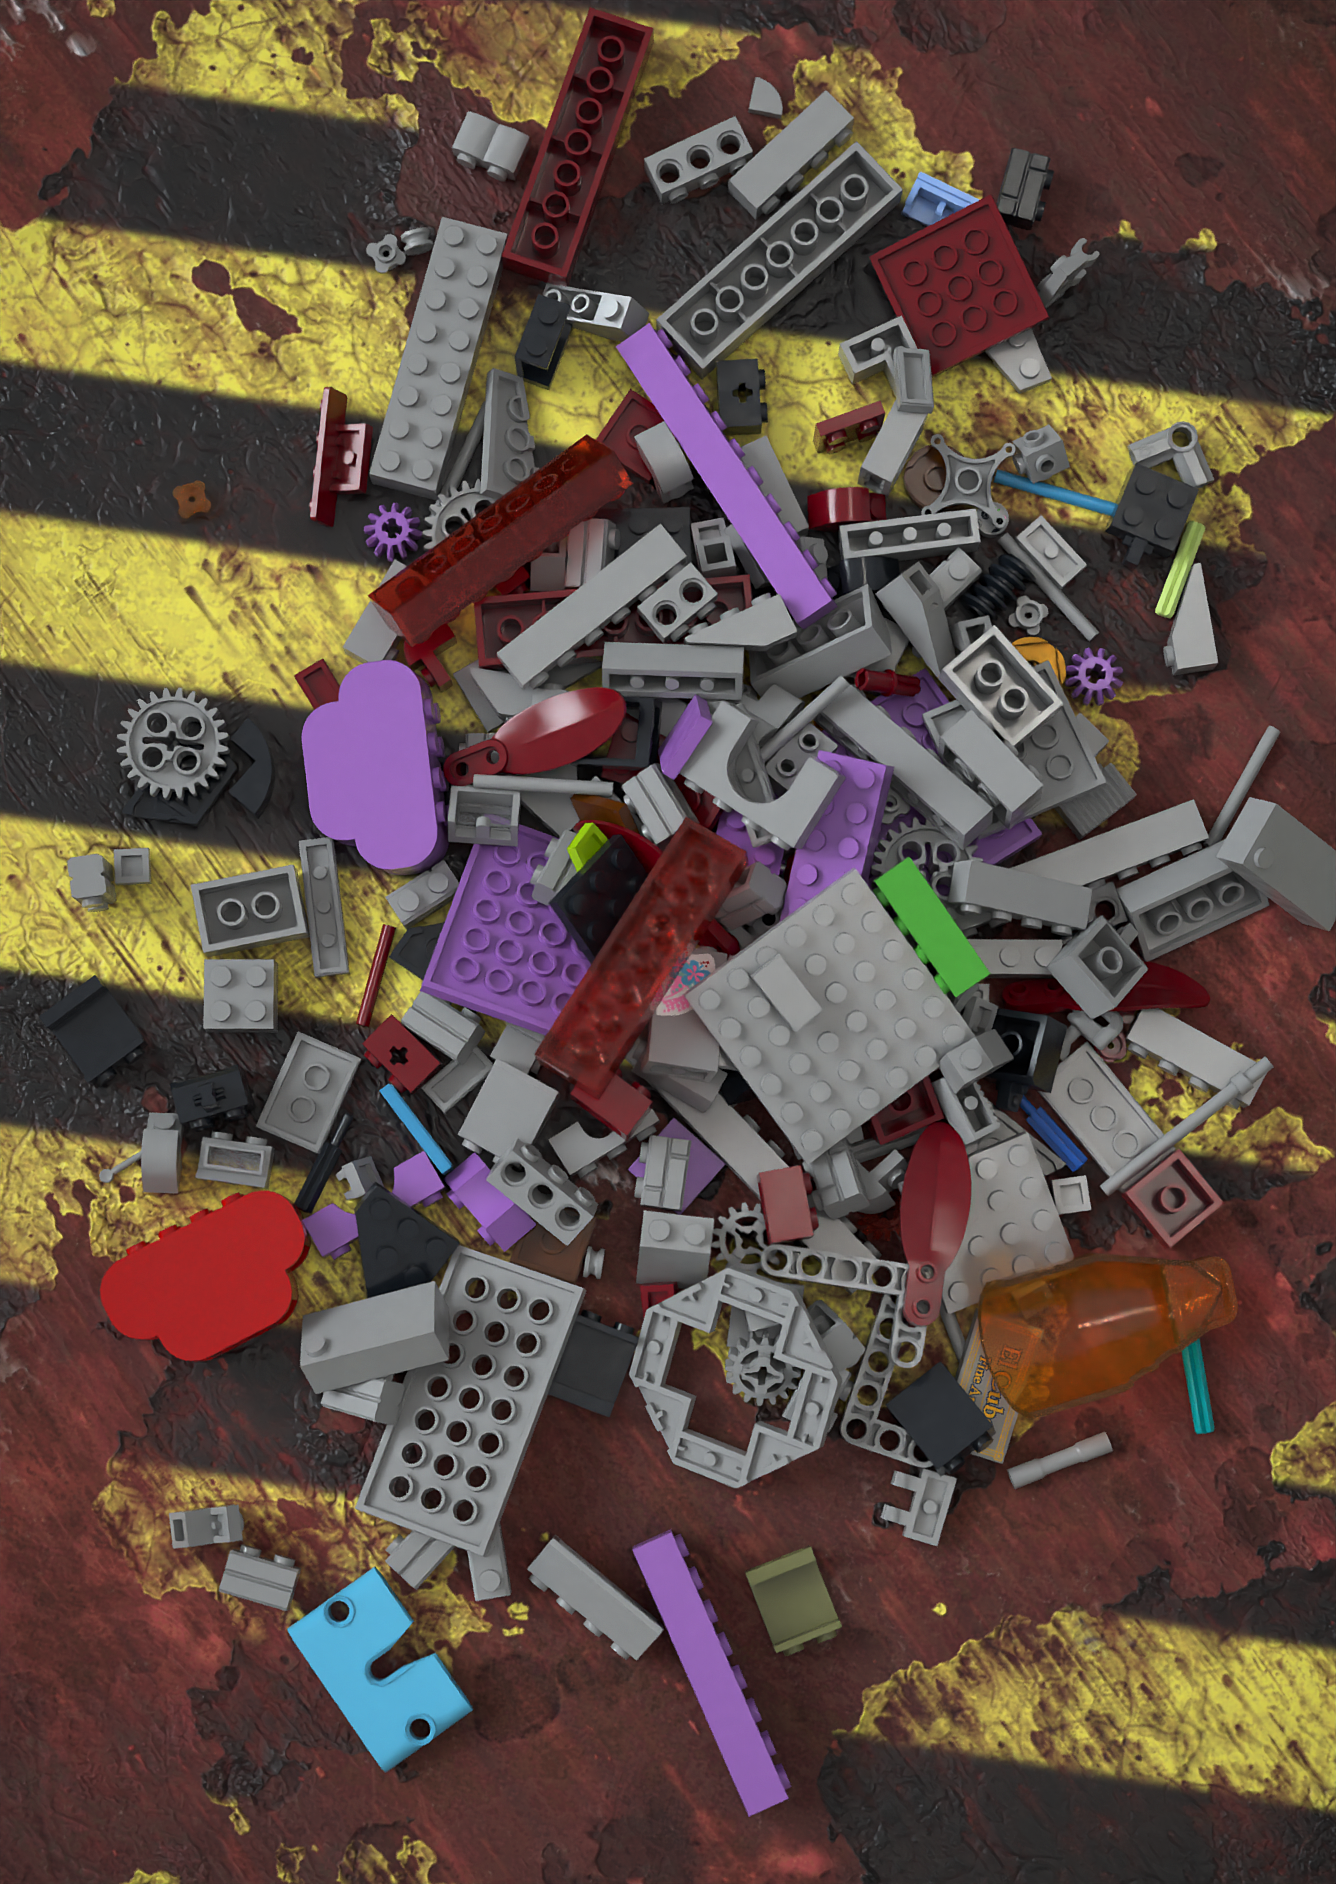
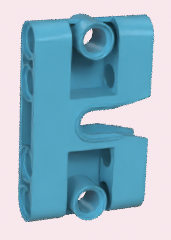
[287,1566,473,1772]

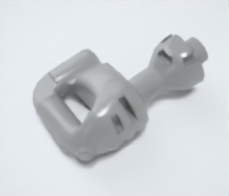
[1059,1010,1123,1061]

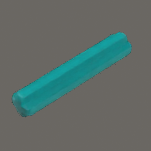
[1179,1330,1215,1434]

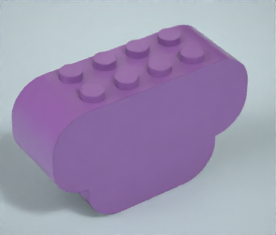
[302,660,449,875]

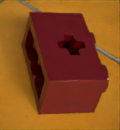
[362,1014,442,1095]

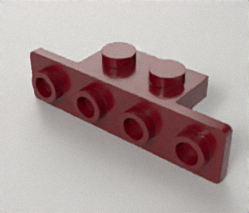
[309,387,373,527]

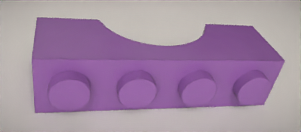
[303,1151,446,1260]

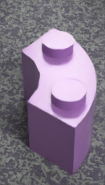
[443,1152,536,1252]

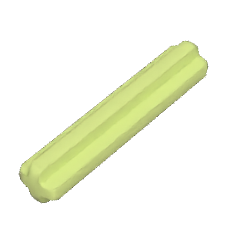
[1155,521,1205,618]

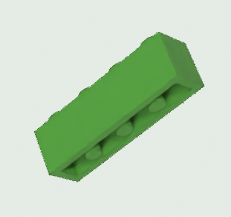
[872,856,991,998]

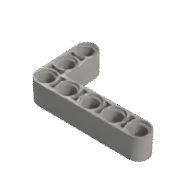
[760,1244,932,1368]
[839,1294,933,1468]

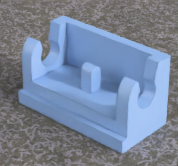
[902,171,979,227]

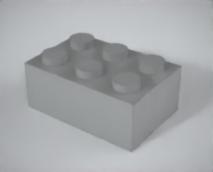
[938,625,1064,748]
[938,709,1043,830]
[191,865,310,957]

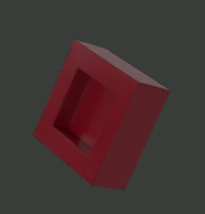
[495,566,531,595]
[640,1282,678,1318]

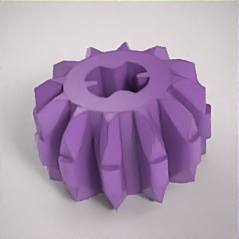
[364,503,422,562]
[1065,648,1123,706]

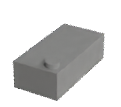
[1216,797,1336,931]
[300,1281,449,1394]

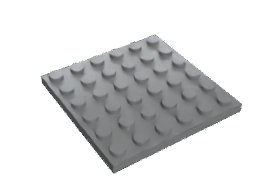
[683,868,976,1165]

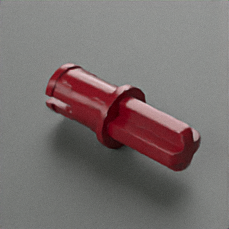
[855,668,921,697]

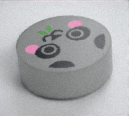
[976,502,1009,538]

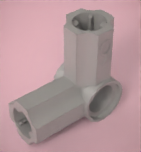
[1127,421,1214,489]

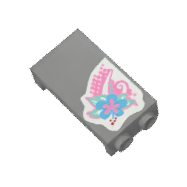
[641,941,727,1083]

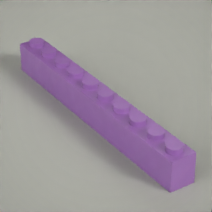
[616,323,838,630]

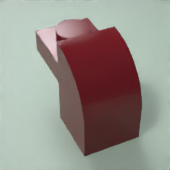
[807,487,886,533]
[404,608,457,693]

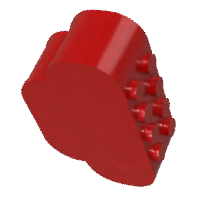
[100,1190,311,1361]

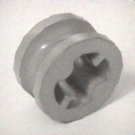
[401,227,434,255]
[583,1246,605,1279]

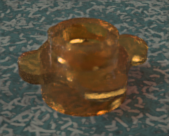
[173,480,211,519]

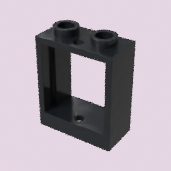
[570,696,662,771]

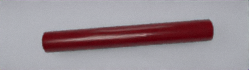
[356,924,396,1028]

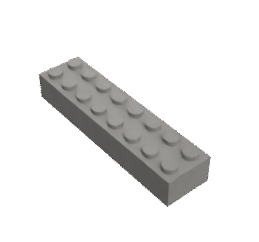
[656,141,903,379]
[369,217,508,501]

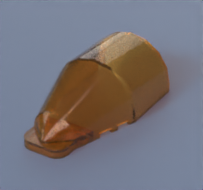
[978,1253,1238,1419]

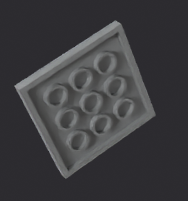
[922,660,1106,840]
[897,1131,1076,1314]

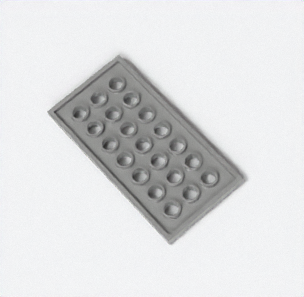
[355,1245,586,1558]

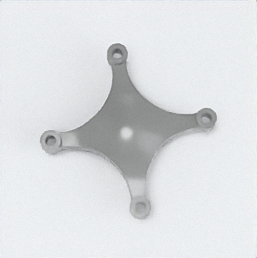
[921,434,1016,529]

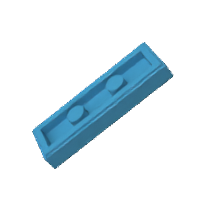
[379,1084,453,1176]

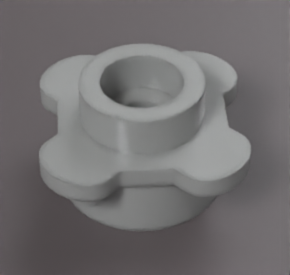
[366,234,406,274]
[1008,596,1048,636]
[882,787,910,825]

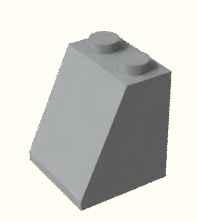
[458,1058,560,1169]
[636,1211,714,1289]

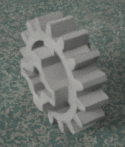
[711,1203,782,1274]
[725,1330,801,1406]

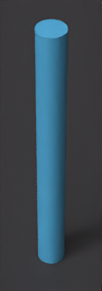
[994,469,1116,516]

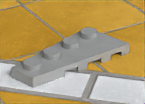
[480,368,546,513]

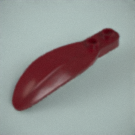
[443,687,626,786]
[573,820,740,959]
[1002,961,1210,1014]
[900,1122,971,1327]

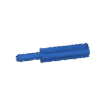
[1020,1095,1088,1172]

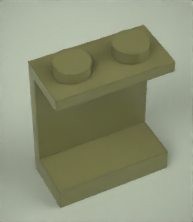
[744,1545,842,1656]

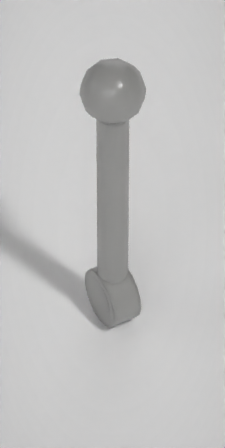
[99,1150,142,1183]

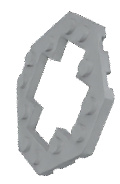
[629,1265,843,1489]

